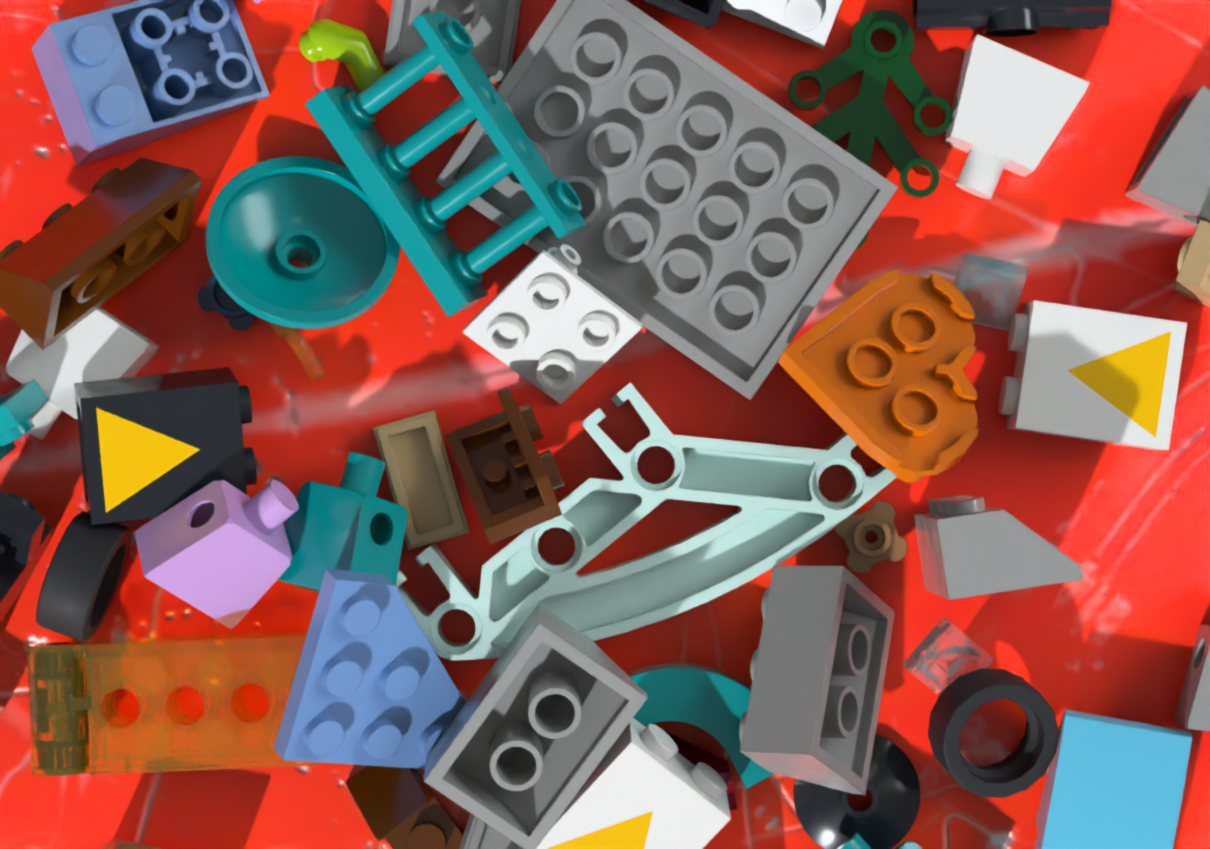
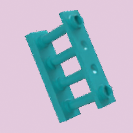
[305,12,587,317]

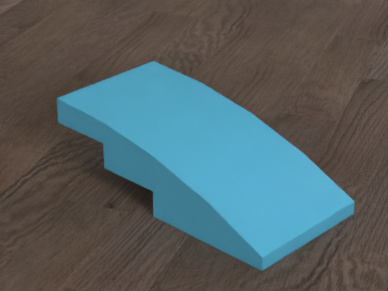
[1034,709,1192,849]

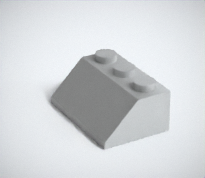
[913,495,1083,600]
[739,565,895,795]
[424,603,648,849]

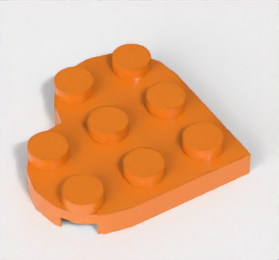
[778,269,979,483]

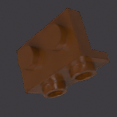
[445,386,565,544]

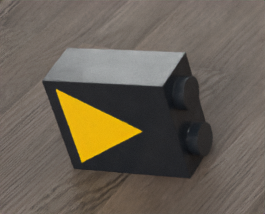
[74,367,257,525]

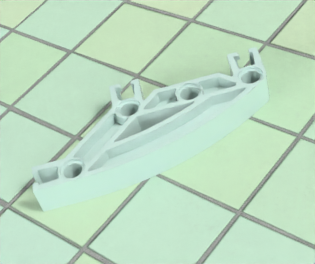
[396,382,897,661]

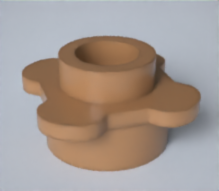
[835,501,907,573]

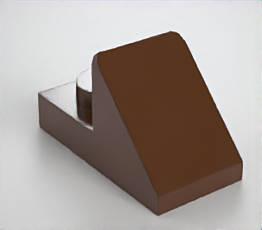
[345,766,464,849]

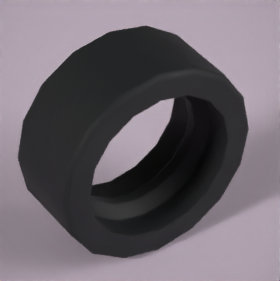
[36,511,131,642]
[928,668,1059,798]

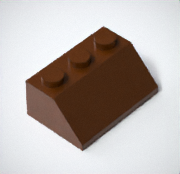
[0,157,202,350]

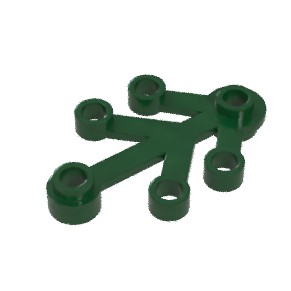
[788,10,952,252]

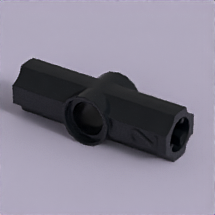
[912,0,1112,37]

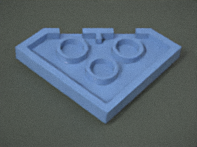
[274,569,466,769]

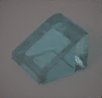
[954,253,1029,331]

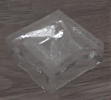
[903,616,995,695]

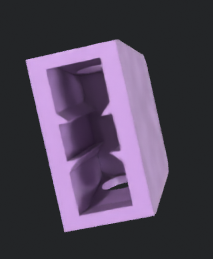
[134,480,299,629]

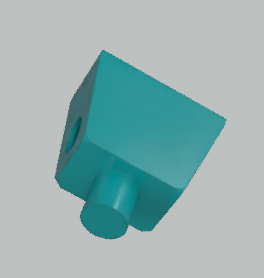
[277,452,408,593]

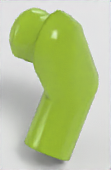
[299,19,385,92]

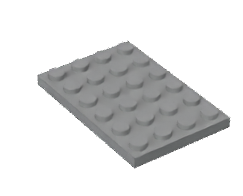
[436,0,899,400]

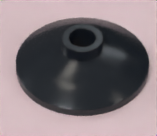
[793,734,920,849]

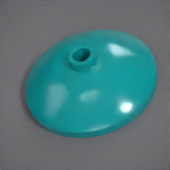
[205,156,400,329]

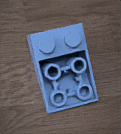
[31,0,270,166]

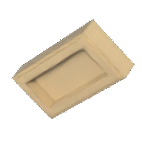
[373,410,470,550]

